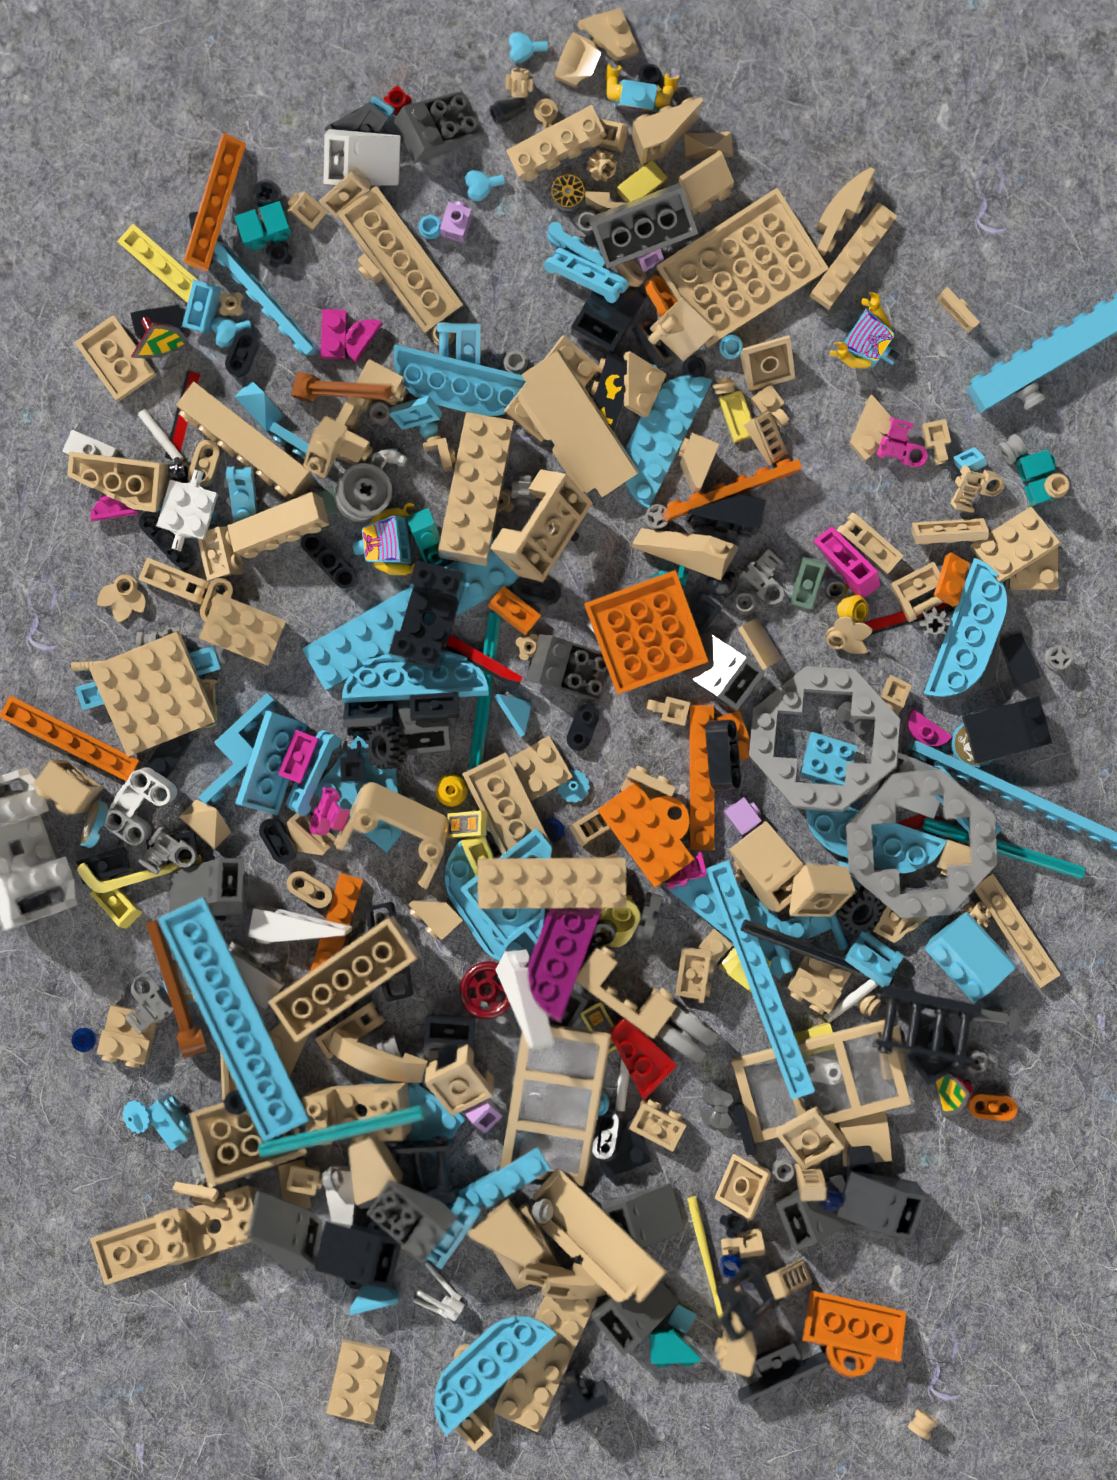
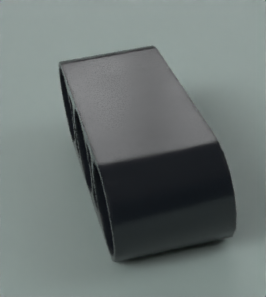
[301,533,358,591]
[705,720,741,789]

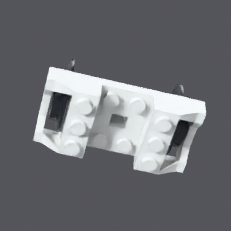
[0,767,78,930]

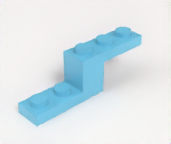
[198,693,277,804]
[444,1147,551,1217]

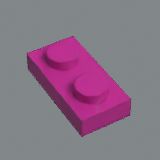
[321,309,347,360]
[278,730,320,784]

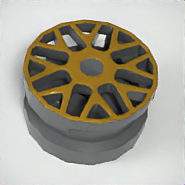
[551,174,585,213]

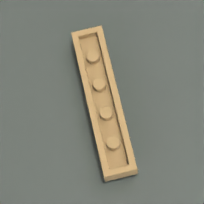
[810,202,897,310]
[974,873,1060,988]

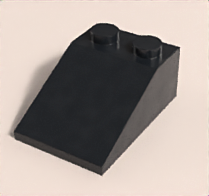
[962,696,1052,764]

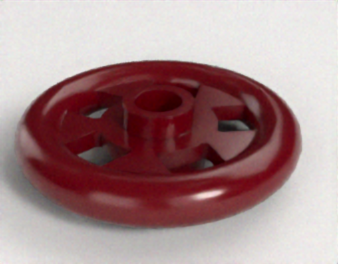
[459,961,511,1019]

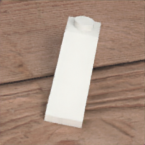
[248,905,352,944]
[496,950,554,1049]
[323,1165,356,1225]

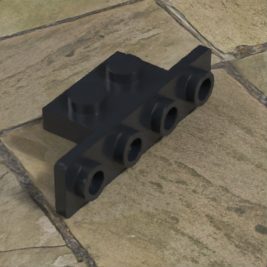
[738,1339,830,1405]

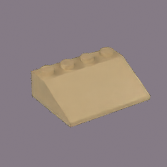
[190,1102,307,1188]

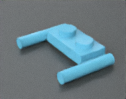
[768,913,849,973]

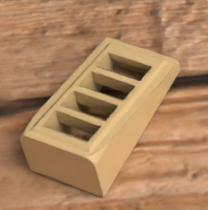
[598,119,628,152]
[744,409,788,466]
[569,808,610,847]
[795,1164,826,1201]
[766,1259,812,1299]

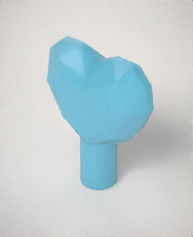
[509,32,548,63]
[464,170,505,201]
[211,317,252,348]

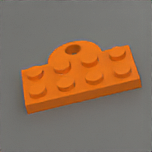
[597,782,694,889]
[802,1290,906,1378]

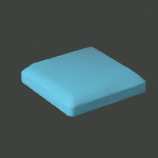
[668,1304,696,1333]

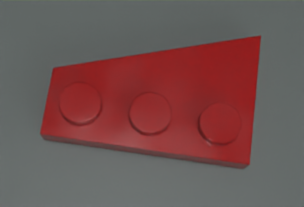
[608,1017,677,1100]

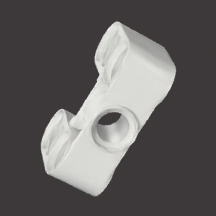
[105,767,177,845]

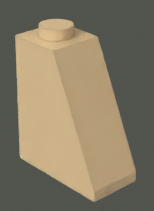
[349,1131,403,1205]
[468,1199,544,1266]

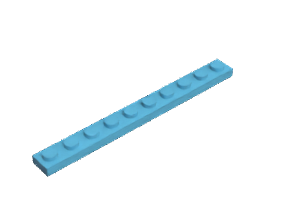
[907,740,1117,850]
[706,860,815,1100]

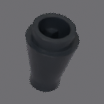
[489,98,527,125]

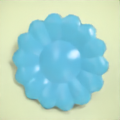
[557,770,590,803]
[123,1100,151,1134]

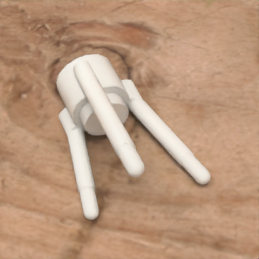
[414,1261,464,1321]

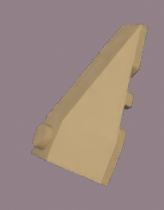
[68,452,170,512]
[632,528,738,580]

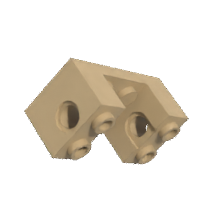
[336,359,408,466]
[490,469,593,582]
[576,945,677,1039]
[302,1082,412,1145]
[154,1186,258,1266]

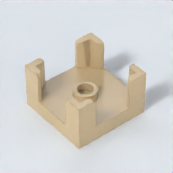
[425,1044,494,1116]

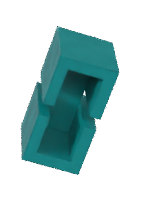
[234,201,292,251]
[1015,449,1057,507]

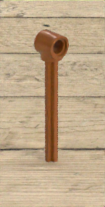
[291,372,395,403]
[146,919,207,1059]

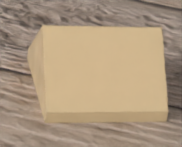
[739,335,795,391]
[714,1154,771,1220]

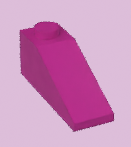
[813,527,880,598]

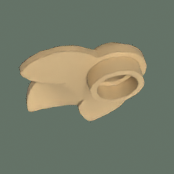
[97,575,146,622]
[825,617,872,654]

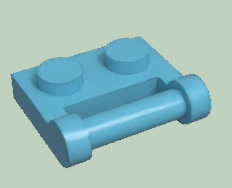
[437,322,481,365]
[845,930,904,987]

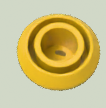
[837,595,868,623]
[435,774,468,807]

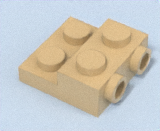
[785,955,851,1015]
[97,1004,157,1068]
[775,1106,845,1170]

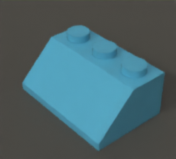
[924,912,1016,1003]

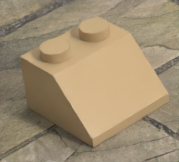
[679,150,734,216]
[678,433,719,494]
[789,864,856,917]

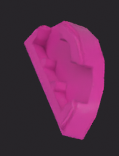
[346,319,383,363]
[90,495,140,522]
[908,709,953,746]

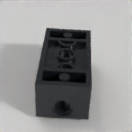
[388,560,467,672]

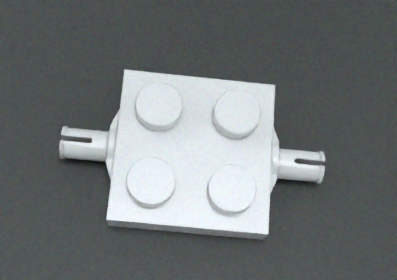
[157,469,218,551]

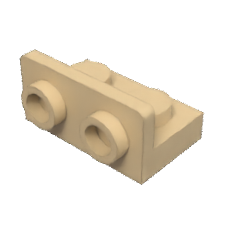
[197,526,244,581]
[629,1099,686,1152]

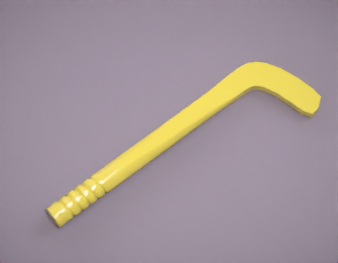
[77,854,203,893]
[687,1196,723,1317]

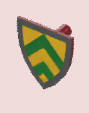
[131,317,189,358]
[934,1072,973,1116]

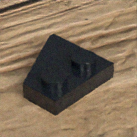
[325,102,390,134]
[600,1116,652,1178]

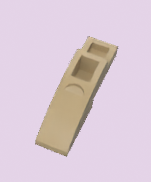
[816,167,876,258]
[519,1261,608,1299]

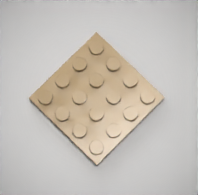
[89,631,217,757]

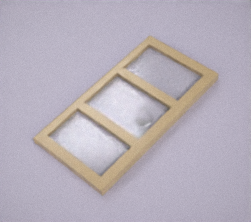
[731,1020,911,1143]
[500,1024,611,1186]

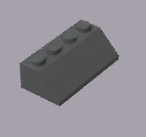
[589,183,698,269]

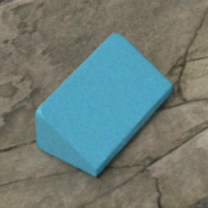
[182,279,222,335]

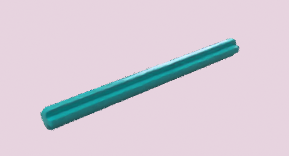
[468,612,501,771]
[922,818,1086,879]
[258,1106,425,1157]

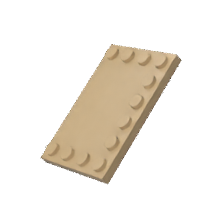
[656,188,829,349]

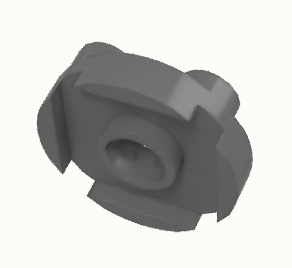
[636,892,662,942]

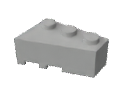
[226,941,286,1010]

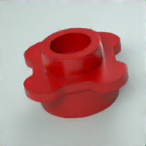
[383,86,412,115]

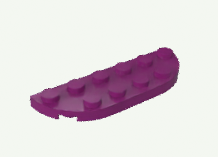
[528,908,603,1022]

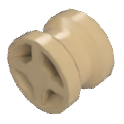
[908,1408,938,1440]

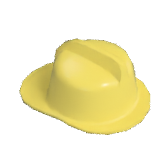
[595,895,641,947]

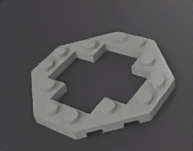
[749,666,900,812]
[846,769,997,918]

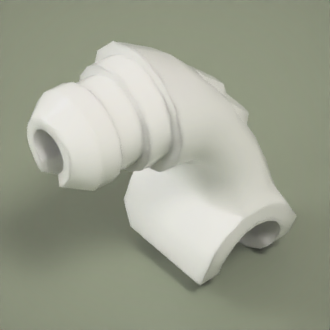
[368,449,407,469]

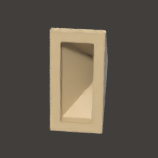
[684,132,733,159]
[179,800,231,850]
[287,813,336,855]

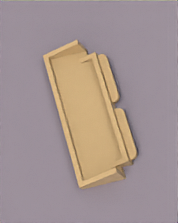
[518,349,639,497]
[532,1168,666,1302]

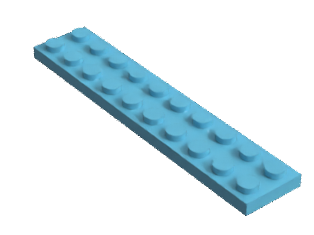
[302,537,520,691]
[158,897,309,1142]

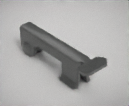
[946,1007,1021,1031]

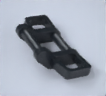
[350,902,414,1002]
[716,1262,788,1342]

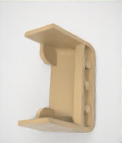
[334,782,449,889]

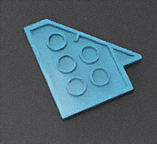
[314,736,403,853]
[460,828,552,946]

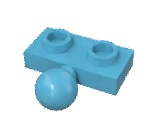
[389,396,442,439]

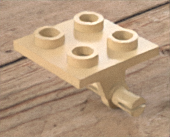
[648,297,717,362]

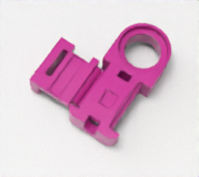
[877,417,928,467]
[310,787,350,836]
[666,852,706,889]

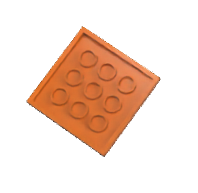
[584,570,709,695]

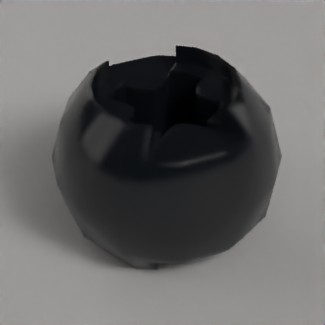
[252,180,282,208]
[707,571,737,598]

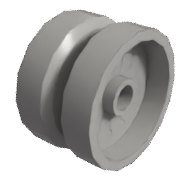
[334,463,392,522]
[657,1005,720,1064]

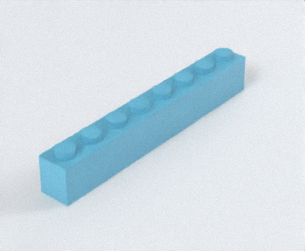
[966,293,1117,414]

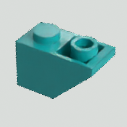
[406,508,449,565]
[649,1327,700,1367]

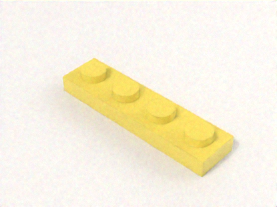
[117,224,198,304]

